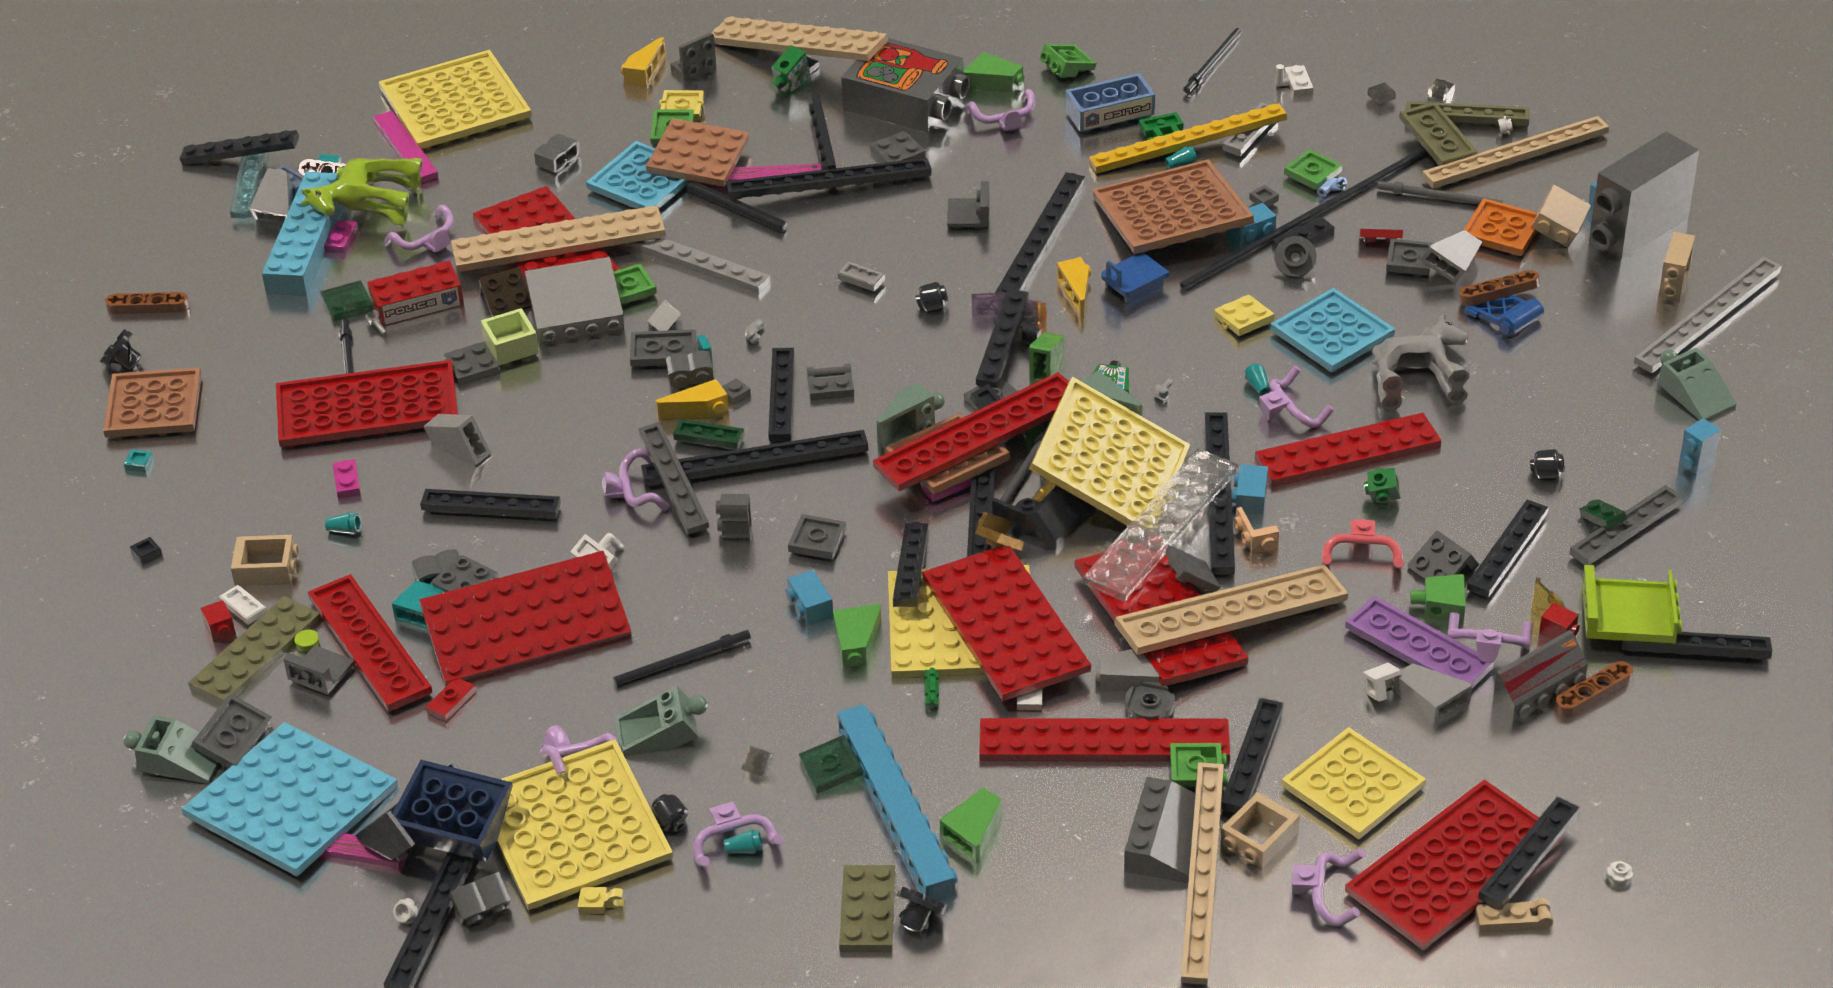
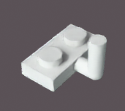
[1275,64,1313,97]
[570,533,624,570]

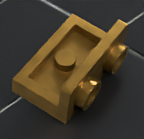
[975,512,1025,551]

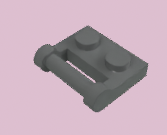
[806,363,854,400]

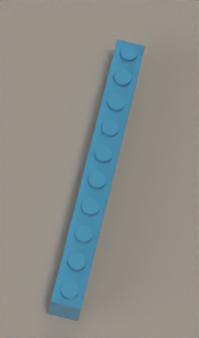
[837,704,958,900]

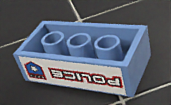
[1065,73,1155,132]

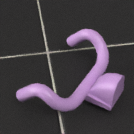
[965,89,1036,131]
[384,205,454,252]
[1259,365,1334,428]
[602,448,669,511]
[1447,613,1533,662]
[540,725,621,775]
[693,801,783,867]
[1291,848,1365,927]

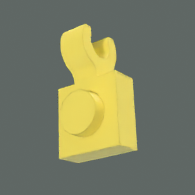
[578,887,625,914]

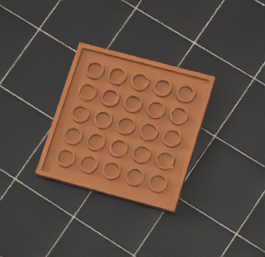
[1092,159,1254,254]

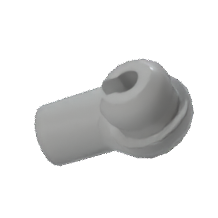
[744,318,765,344]

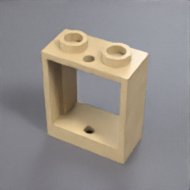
[1659,232,1695,300]
[231,535,299,586]
[1220,792,1300,869]

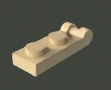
[1475,898,1554,932]

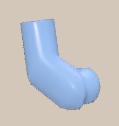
[1317,177,1347,197]

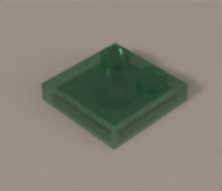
[320,280,374,322]
[799,735,863,794]

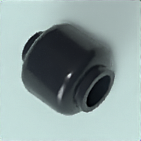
[915,282,949,313]
[1530,449,1565,480]
[651,794,688,832]

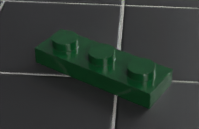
[673,419,745,450]

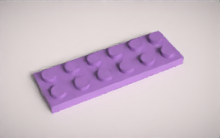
[1345,596,1494,688]

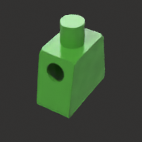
[1410,574,1466,623]

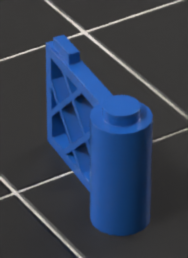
[1465,290,1544,337]

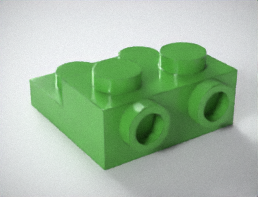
[1040,44,1097,78]
[1170,743,1228,791]

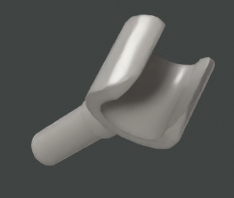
[365,310,387,335]
[1154,378,1172,401]

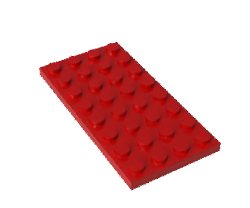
[472,186,620,282]
[276,360,458,447]
[1074,540,1249,686]
[922,545,1091,701]
[419,550,632,686]
[1345,779,1563,950]

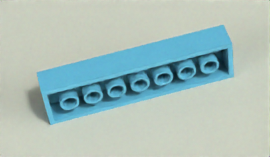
[262,171,344,296]

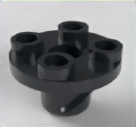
[99,329,141,370]
[896,886,947,933]

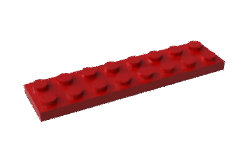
[1255,413,1442,487]
[308,574,433,712]

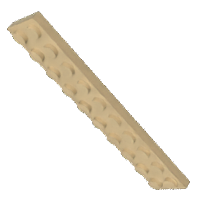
[712,16,889,61]
[451,205,666,272]
[1114,564,1349,655]

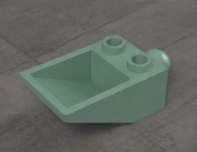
[1657,348,1737,420]
[1077,371,1143,416]
[876,382,945,457]
[614,685,708,755]
[123,715,219,784]

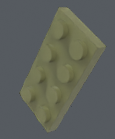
[1399,102,1477,166]
[839,865,895,952]

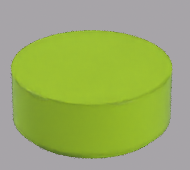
[294,630,320,652]

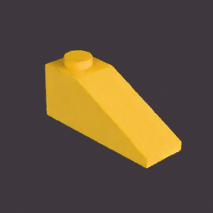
[621,37,666,87]
[1057,257,1091,317]
[655,379,729,419]

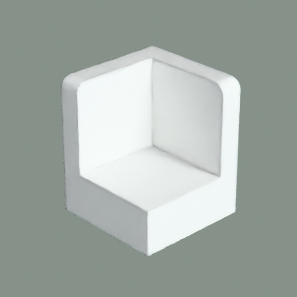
[647,300,681,331]
[1363,663,1401,702]

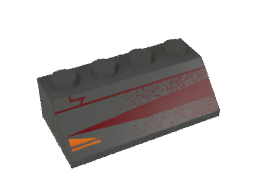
[1492,630,1588,724]

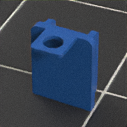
[1101,252,1169,304]

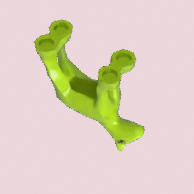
[301,158,423,229]

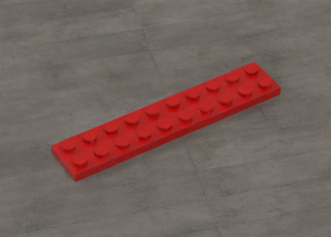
[873,372,1069,492]
[979,718,1230,762]

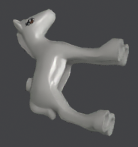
[1372,314,1470,411]

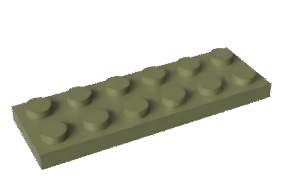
[188,596,321,704]

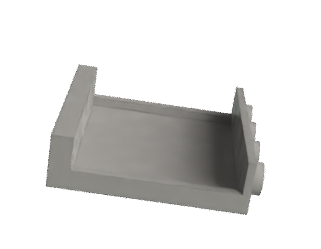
[525,257,624,343]

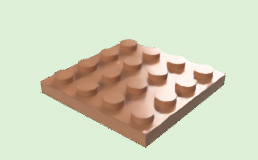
[646,118,749,187]
[103,367,202,438]
[884,413,1010,495]

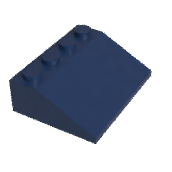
[392,760,513,862]

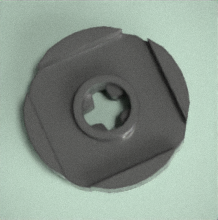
[1125,682,1175,720]

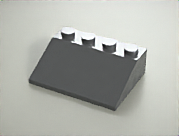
[1124,777,1221,883]

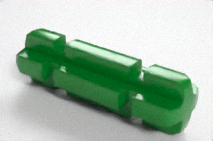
[924,667,939,709]

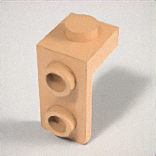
[1233,507,1279,554]

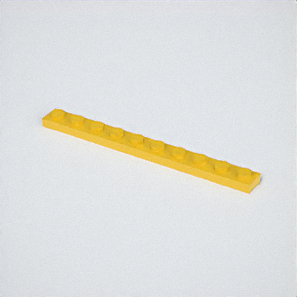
[1089,103,1287,174]

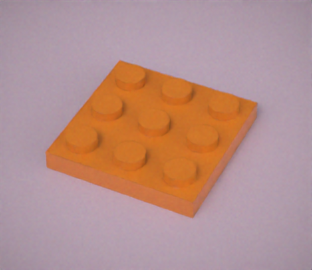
[1464,198,1537,256]

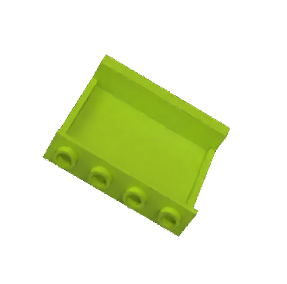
[1582,565,1682,644]

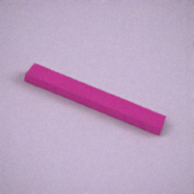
[373,110,439,183]

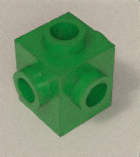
[1364,467,1401,503]

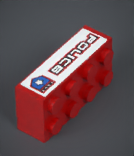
[367,261,464,326]

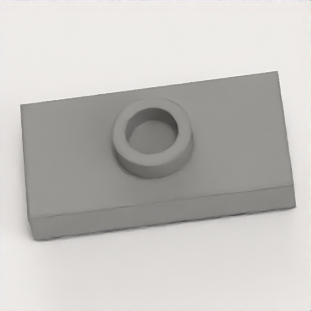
[837,262,885,291]

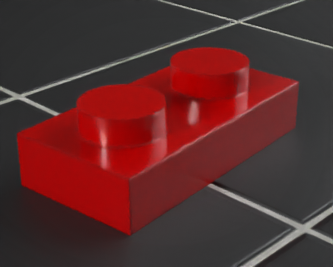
[1359,229,1403,242]

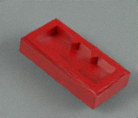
[426,677,476,721]

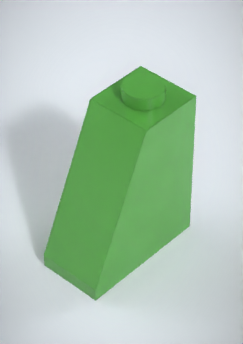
[964,52,1025,92]
[1029,332,1065,383]
[833,604,882,667]
[940,787,1002,864]

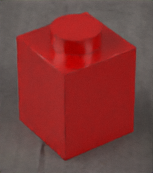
[200,600,236,642]
[1539,602,1580,640]

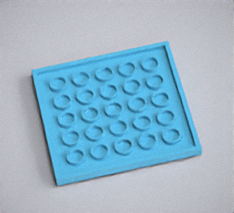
[182,722,398,876]

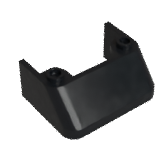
[992,476,1094,550]
[355,762,460,861]

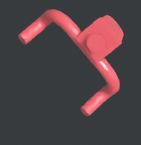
[1322,519,1404,569]

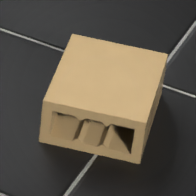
[1531,185,1591,248]

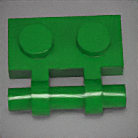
[1139,112,1184,140]

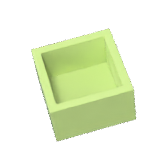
[481,308,539,365]

